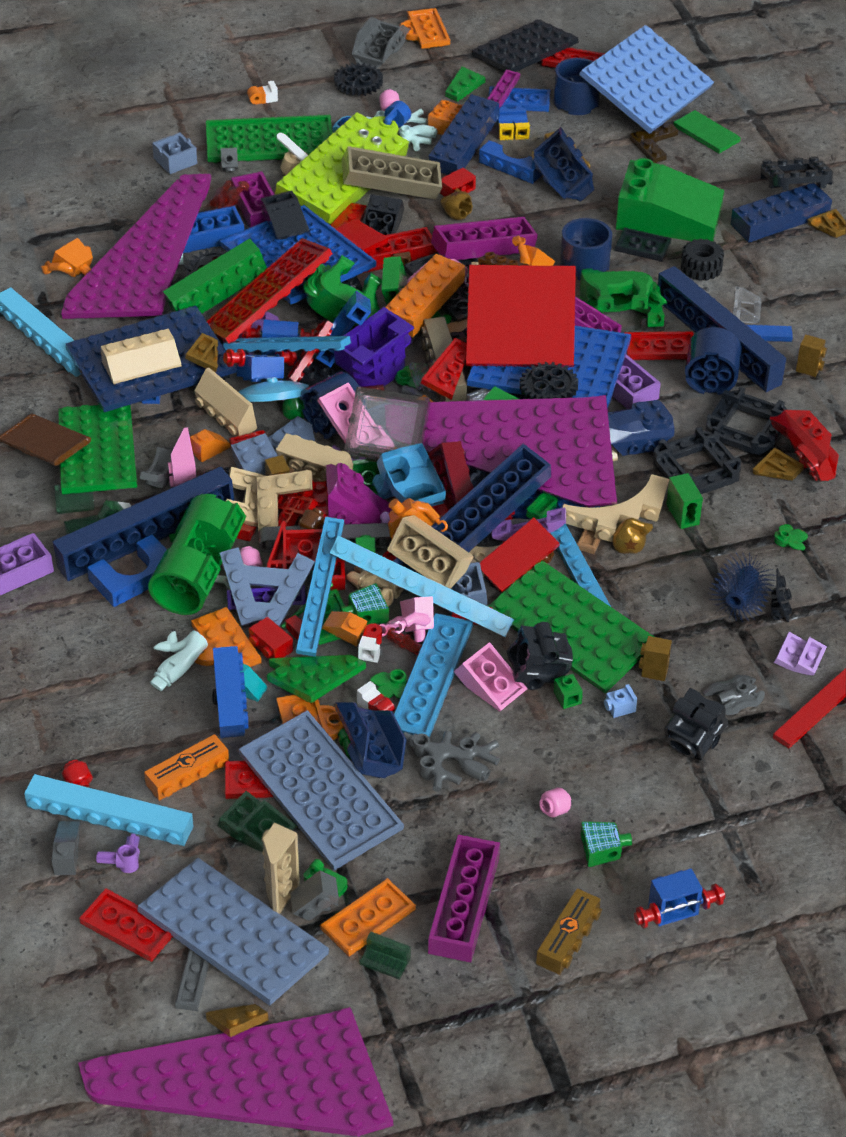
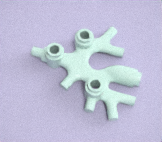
[367,109,437,151]

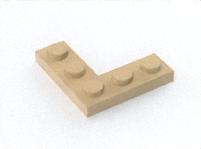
[257,470,313,532]

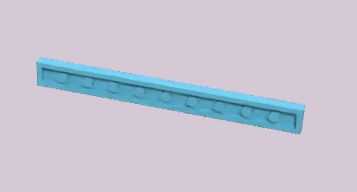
[330,536,514,638]

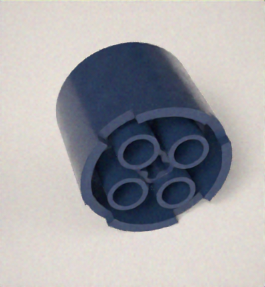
[554,58,600,115]
[560,218,612,280]
[685,327,742,395]
[300,371,367,439]

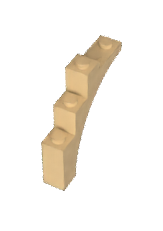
[563,474,669,542]

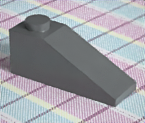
[52,821,81,875]

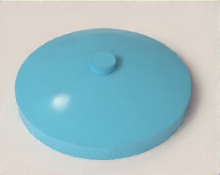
[238,377,309,402]

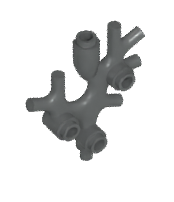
[404,731,500,792]

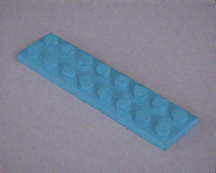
[394,613,473,738]

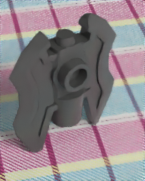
[703,675,765,715]

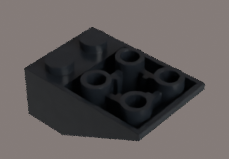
[261,191,310,240]
[363,194,405,235]

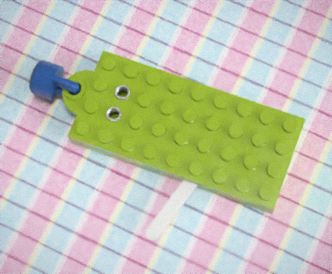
[275,101,411,225]

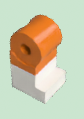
[247,81,278,104]

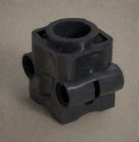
[506,622,573,690]
[664,687,728,761]

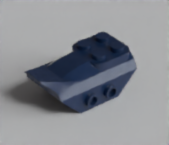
[532,127,594,201]
[608,400,674,456]
[335,702,406,778]

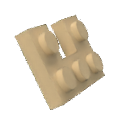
[225,467,266,527]

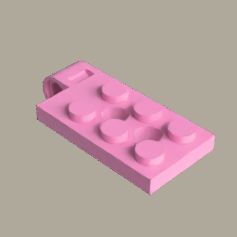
[317,383,394,458]

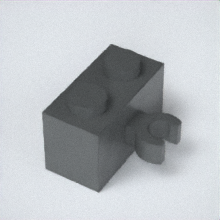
[290,871,339,921]

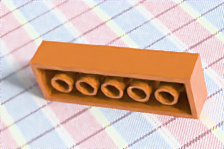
[385,254,466,337]

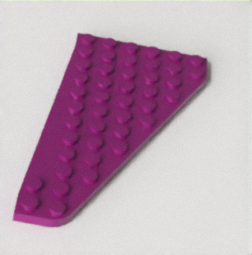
[61,174,212,319]
[385,395,617,507]
[78,1007,393,1137]

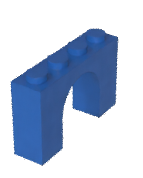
[316,290,371,367]
[87,535,167,607]

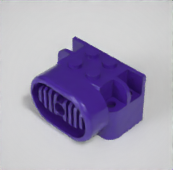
[334,307,414,391]

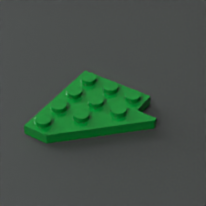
[267,655,366,703]

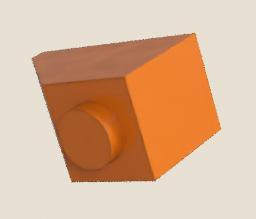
[190,429,231,462]
[322,611,367,647]

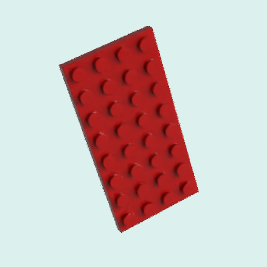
[206,238,333,344]

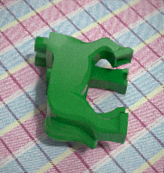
[303,255,382,332]
[580,268,667,327]

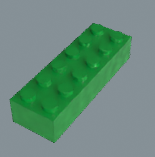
[163,238,267,314]

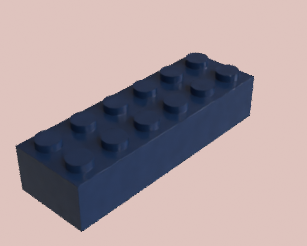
[429,94,500,175]
[730,183,832,243]

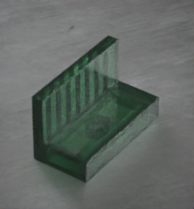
[359,931,411,980]

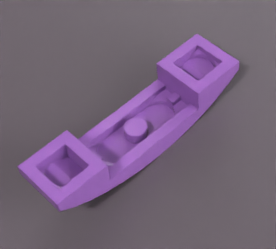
[492,507,566,541]

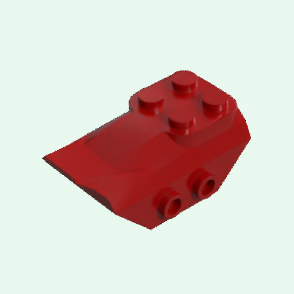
[770,410,839,482]

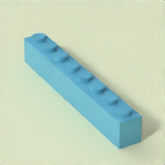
[0,287,81,377]
[24,774,193,846]

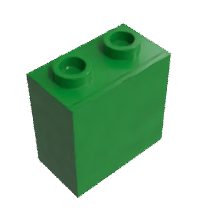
[666,473,703,529]

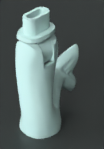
[150,631,208,691]

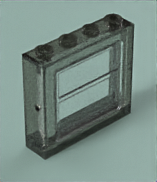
[344,387,431,462]

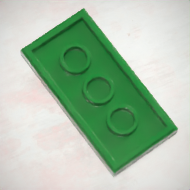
[673,110,741,154]

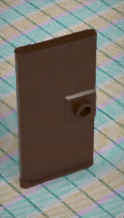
[0,413,91,466]

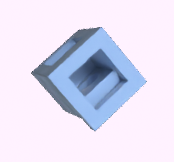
[604,684,637,718]

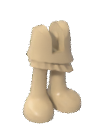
[346,566,403,606]

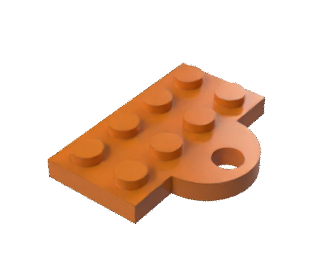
[400,8,450,49]
[191,607,261,667]
[276,695,345,740]

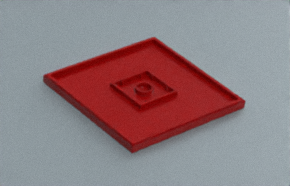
[466,265,576,367]

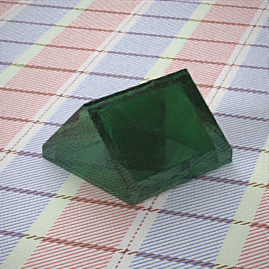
[54,485,95,514]

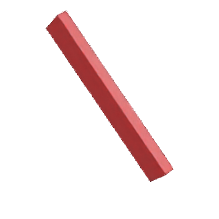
[773,668,846,749]

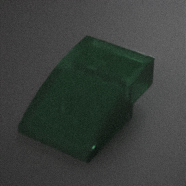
[217,791,297,853]

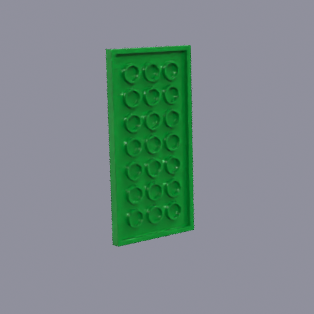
[206,115,333,163]
[58,405,137,494]
[488,561,654,694]

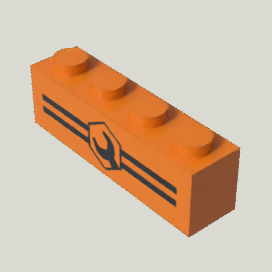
[144,734,229,801]

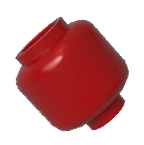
[62,760,93,788]

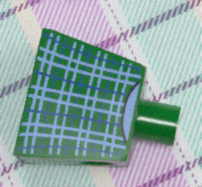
[340,583,389,625]
[580,822,632,867]

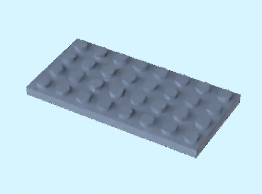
[239,710,404,870]
[138,858,329,1006]

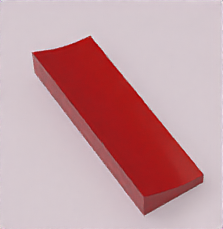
[361,227,437,274]

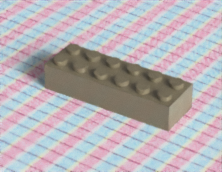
[342,146,442,200]
[421,317,467,402]

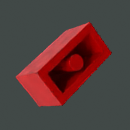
[439,167,476,197]
[249,617,293,659]

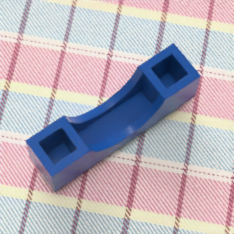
[479,140,543,184]

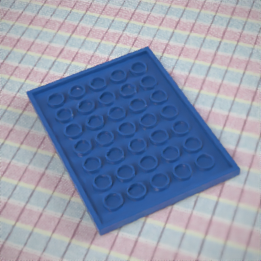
[220,205,377,304]

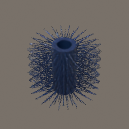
[708,552,776,622]

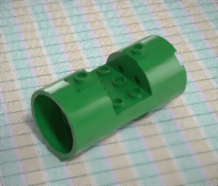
[148,494,247,615]

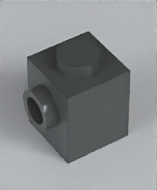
[221,148,238,172]

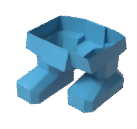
[372,443,446,506]

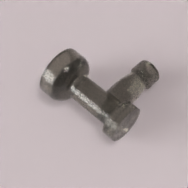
[640,317,666,332]

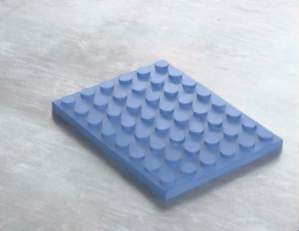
[579,25,714,134]

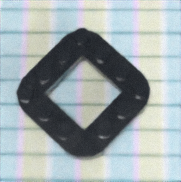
[760,156,833,191]
[706,387,788,457]
[653,427,741,494]

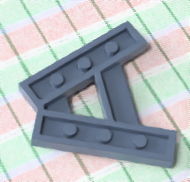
[220,547,315,627]

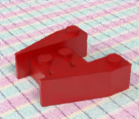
[267,520,345,590]

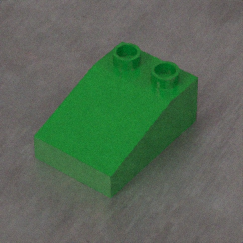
[616,158,724,241]

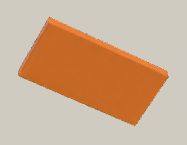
[321,878,416,957]

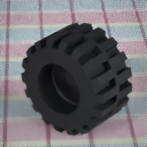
[681,239,724,281]

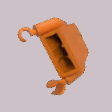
[512,235,555,266]
[41,238,93,277]
[388,498,448,539]

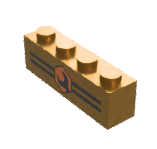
[536,888,602,975]

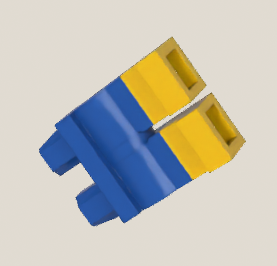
[497,106,530,140]

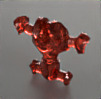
[210,180,249,209]

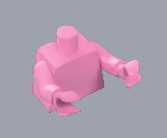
[380,596,434,643]

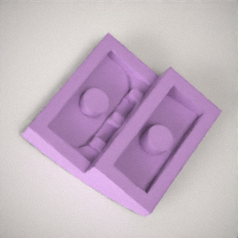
[774,632,827,675]

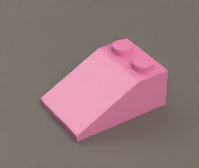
[168,427,196,487]
[454,642,528,712]

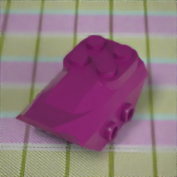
[326,463,392,525]

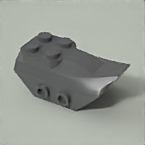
[352,16,410,69]

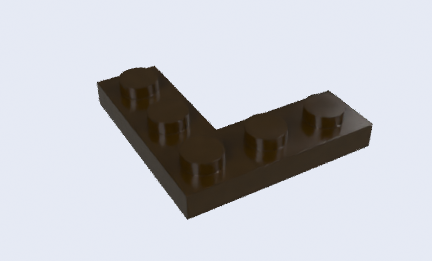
[629,122,678,163]

